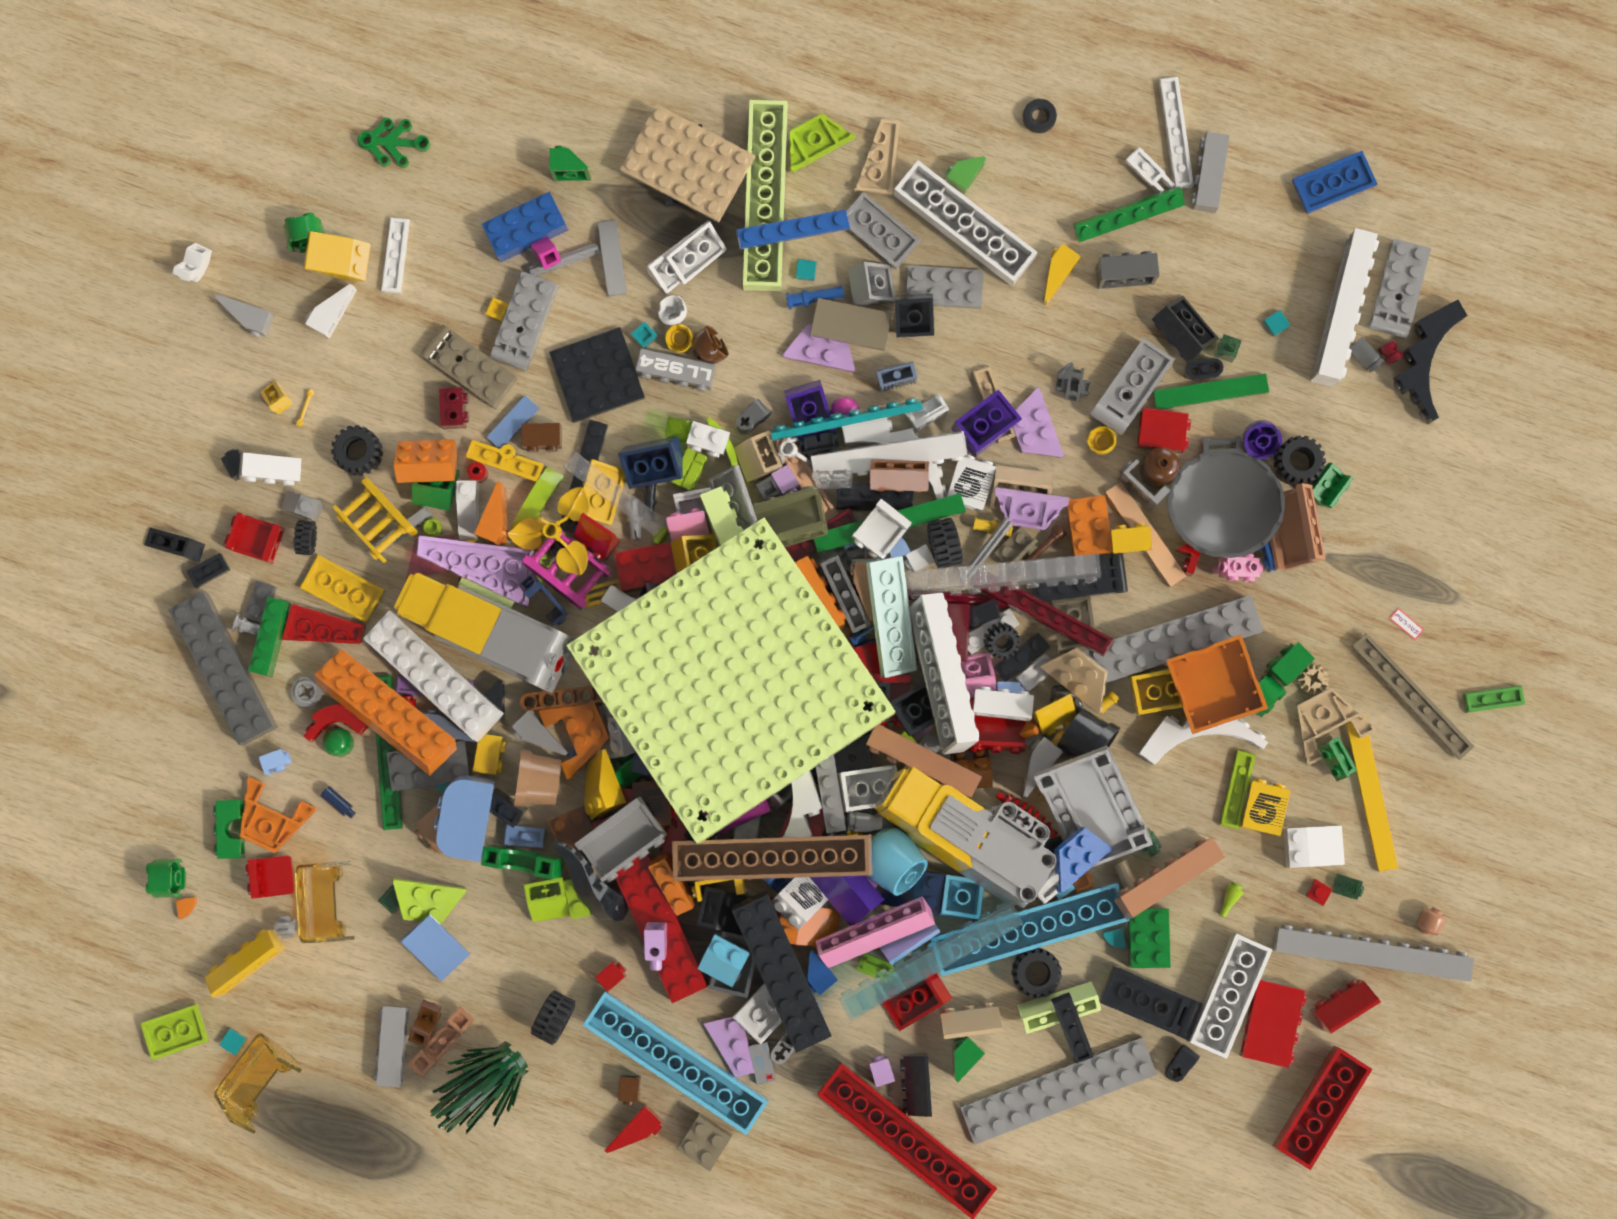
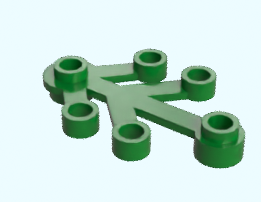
[357,118,431,168]

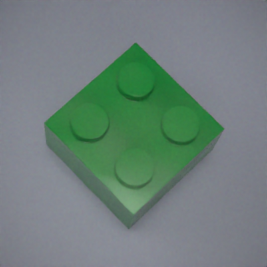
[1264,642,1315,687]

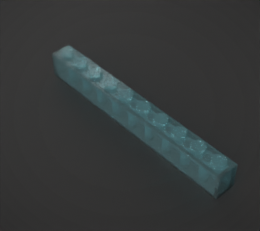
[839,902,1023,1021]

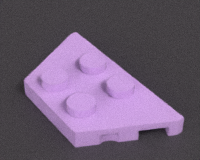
[783,324,855,373]
[1013,388,1064,458]
[995,487,1069,530]

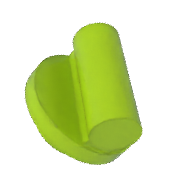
[652,526,671,545]

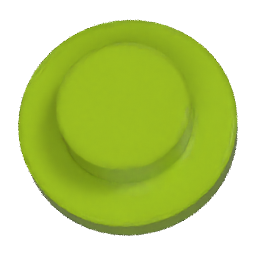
[422,518,442,537]

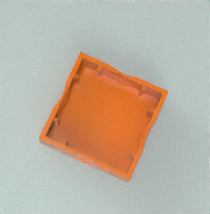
[1166,635,1268,734]

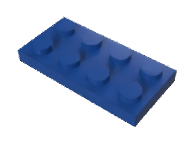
[1292,150,1378,214]

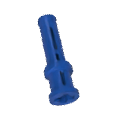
[786,286,844,310]

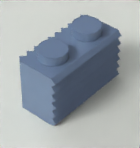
[876,361,917,392]

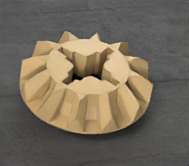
[1297,664,1329,695]

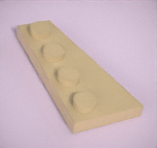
[855,119,900,196]

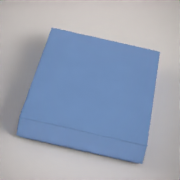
[401,913,470,981]

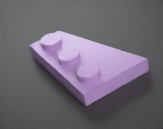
[704,1016,754,1077]

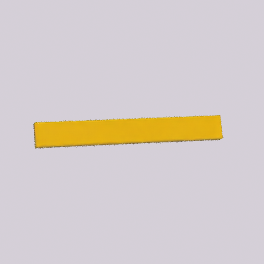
[1345,716,1398,872]

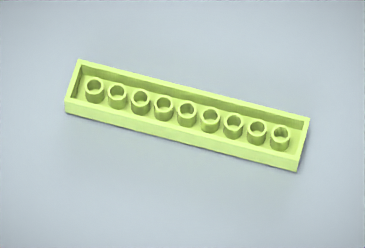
[743,100,788,292]

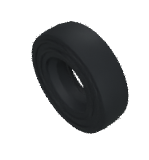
[1023,99,1057,133]

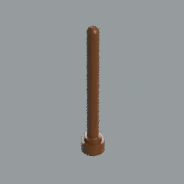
[1004,524,1067,584]

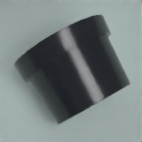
[1057,708,1121,759]

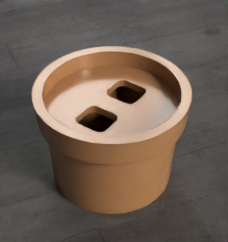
[514,749,561,807]

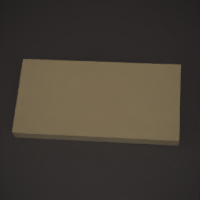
[810,298,892,351]

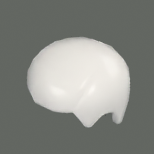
[658,295,687,326]

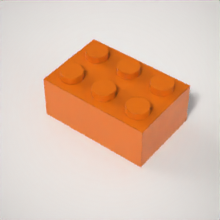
[393,439,458,483]
[1065,495,1113,559]

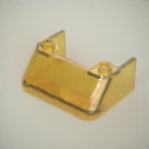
[295,861,355,943]
[214,1033,302,1134]

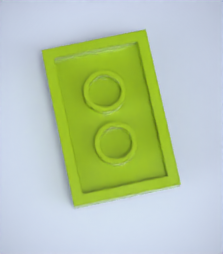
[140,1004,209,1060]

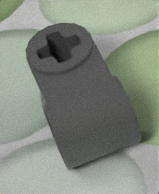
[736,398,772,434]

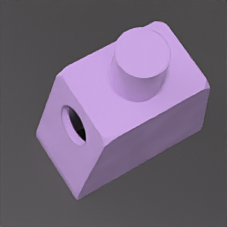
[644,922,667,970]

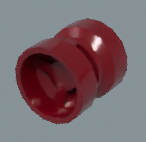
[1378,340,1404,366]

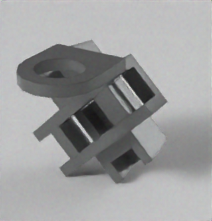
[1056,362,1091,402]

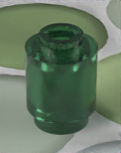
[1141,827,1162,857]

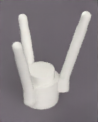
[778,437,812,466]

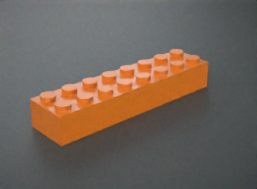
[314,649,457,776]

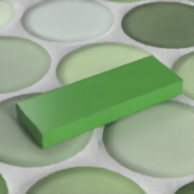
[1463,685,1525,713]

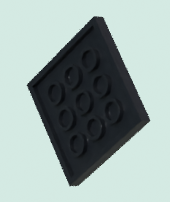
[549,327,645,423]

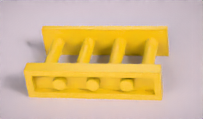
[333,476,418,563]

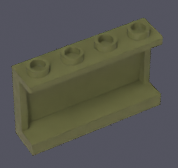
[752,486,829,550]

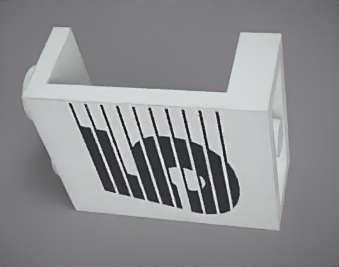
[947,455,996,513]
[771,877,828,930]

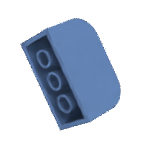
[434,775,495,862]

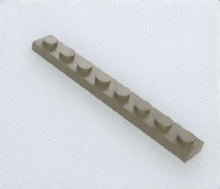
[1351,633,1475,760]

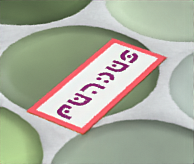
[1389,608,1424,640]

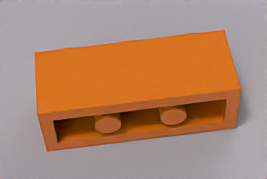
[648,850,696,916]

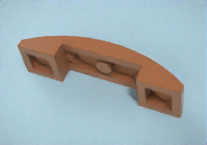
[408,1006,475,1078]

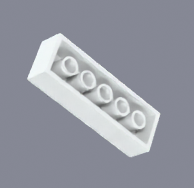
[1187,933,1272,1059]

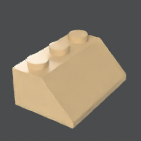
[990,465,1053,510]
[939,1002,1003,1039]

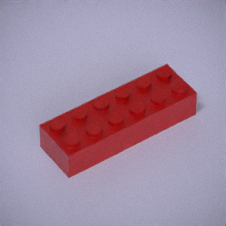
[1272,1045,1373,1171]

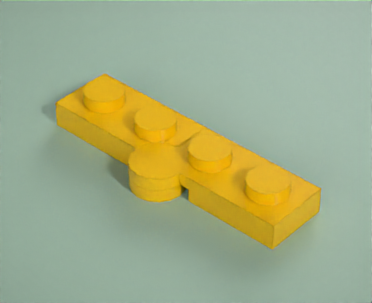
[466,440,544,482]

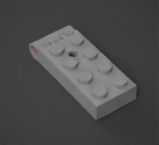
[1369,238,1431,338]
[490,271,559,371]
[1090,338,1175,436]

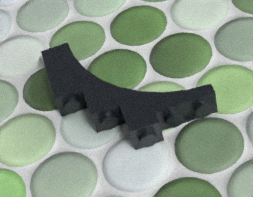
[1393,299,1468,424]

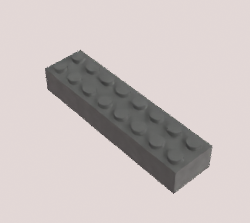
[169,591,278,746]

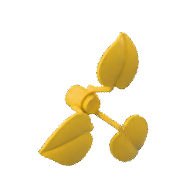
[508,487,590,575]

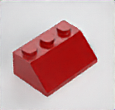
[1310,979,1381,1034]

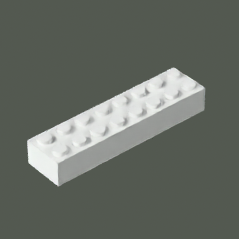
[894,160,1037,287]
[1311,228,1379,387]
[909,593,979,755]
[363,610,504,742]

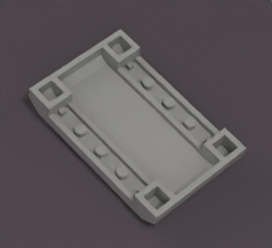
[1034,745,1153,868]

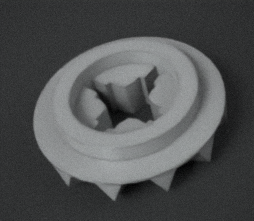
[291,677,323,708]

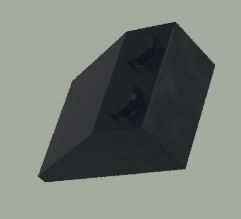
[889,683,935,736]

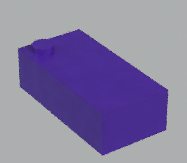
[809,875,884,926]

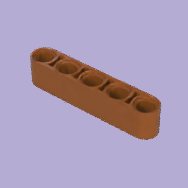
[520,686,603,711]

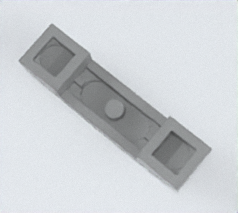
[598,220,627,296]

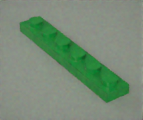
[1073,186,1185,243]

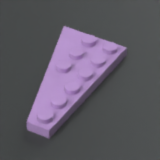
[416,536,534,608]

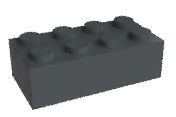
[387,741,470,792]

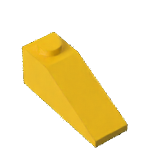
[1043,244,1081,306]

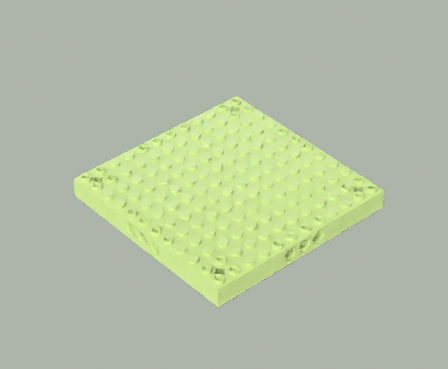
[566,518,895,845]

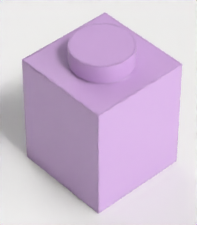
[771,465,799,495]
[869,1055,895,1087]

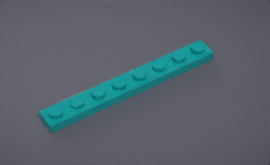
[770,397,923,441]

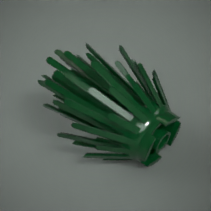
[430,1041,529,1134]

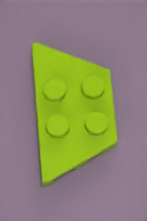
[789,113,856,173]
[392,878,467,924]

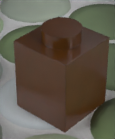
[618,1075,641,1105]

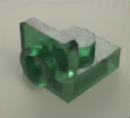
[1332,874,1364,900]

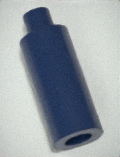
[320,786,356,819]

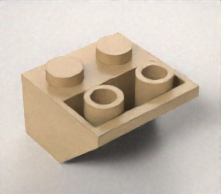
[734,431,783,483]

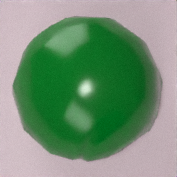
[322,727,354,757]

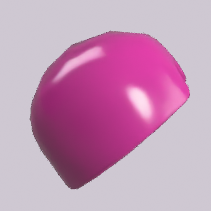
[830,397,860,415]

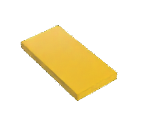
[300,555,386,624]

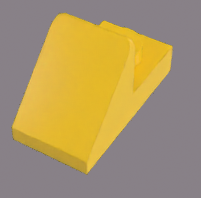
[260,381,292,414]

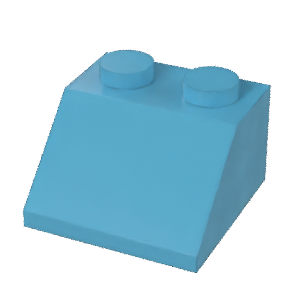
[698,934,750,987]

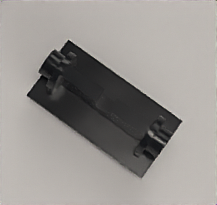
[799,431,840,456]

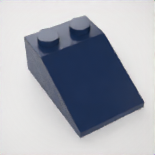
[880,871,944,914]

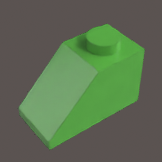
[945,156,986,194]

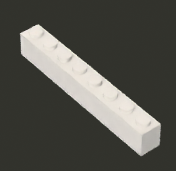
[811,431,967,481]

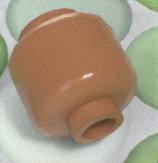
[1416,907,1446,937]

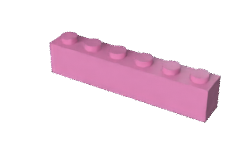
[816,896,935,968]

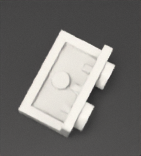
[686,421,730,458]

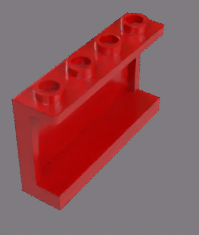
[968,699,1026,754]
[1239,980,1307,1068]

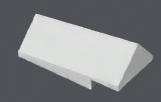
[647,221,727,294]

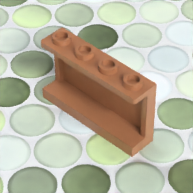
[1269,483,1326,571]

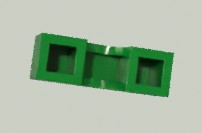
[213,800,245,859]

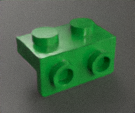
[1312,462,1353,508]
[1318,736,1357,782]

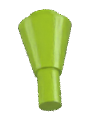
[1219,881,1245,917]

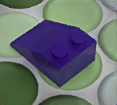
[784,380,836,449]
[951,389,1022,457]

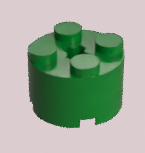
[284,212,324,253]
[1254,672,1287,718]
[146,858,186,898]

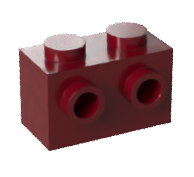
[439,387,469,429]

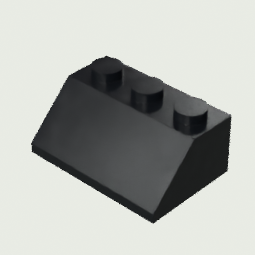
[1152,295,1219,363]
[900,1053,932,1117]

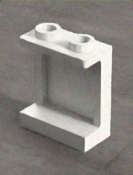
[852,499,911,561]

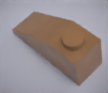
[850,561,873,621]

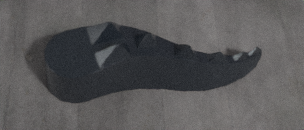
[552,839,628,921]

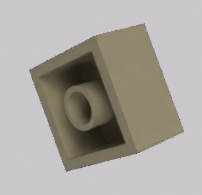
[677,1113,732,1171]

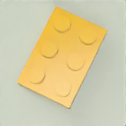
[582,459,625,526]

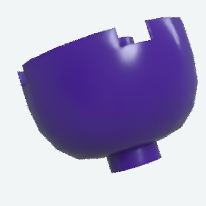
[1243,420,1282,459]

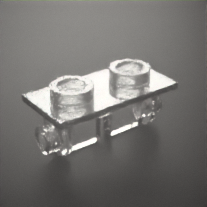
[812,469,853,489]

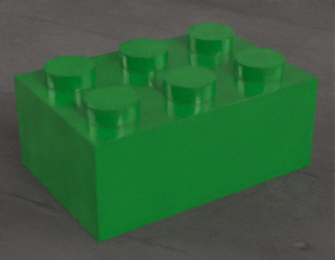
[1127,908,1171,968]

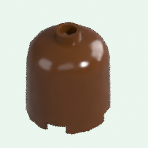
[1139,447,1180,488]

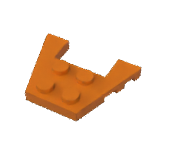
[538,703,610,780]
[240,777,318,853]

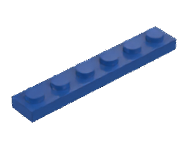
[736,210,850,250]

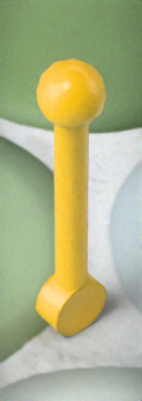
[296,389,314,427]

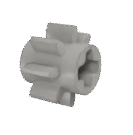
[275,915,298,939]

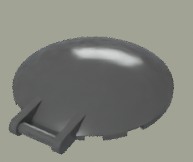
[1168,436,1285,558]

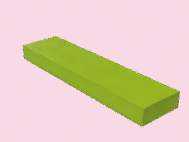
[1219,750,1256,830]

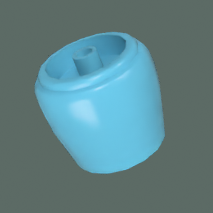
[866,827,928,896]

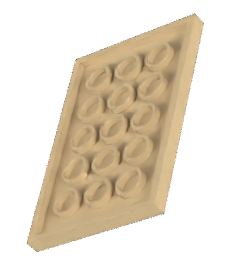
[620,104,755,223]

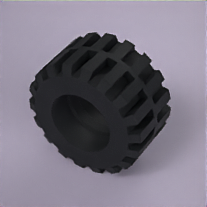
[331,425,383,476]
[1273,435,1326,486]
[927,517,963,569]
[1011,948,1062,998]
[531,990,575,1045]

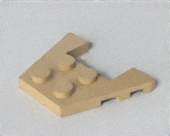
[1297,687,1376,765]

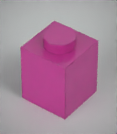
[531,236,561,270]

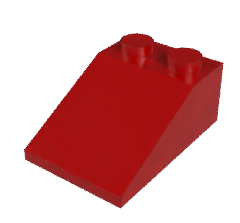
[574,513,620,560]
[879,965,953,1032]

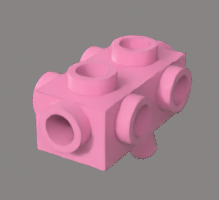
[1212,554,1263,582]

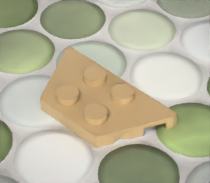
[1041,647,1108,713]

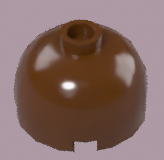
[693,325,729,364]

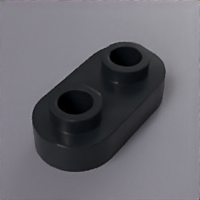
[1185,358,1224,381]

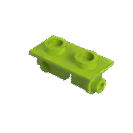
[856,953,899,985]

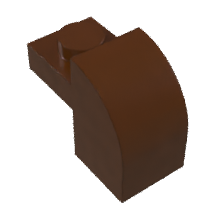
[408,999,441,1048]

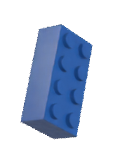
[482,191,569,262]

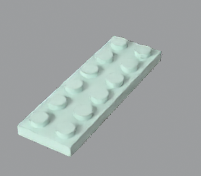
[866,556,917,678]

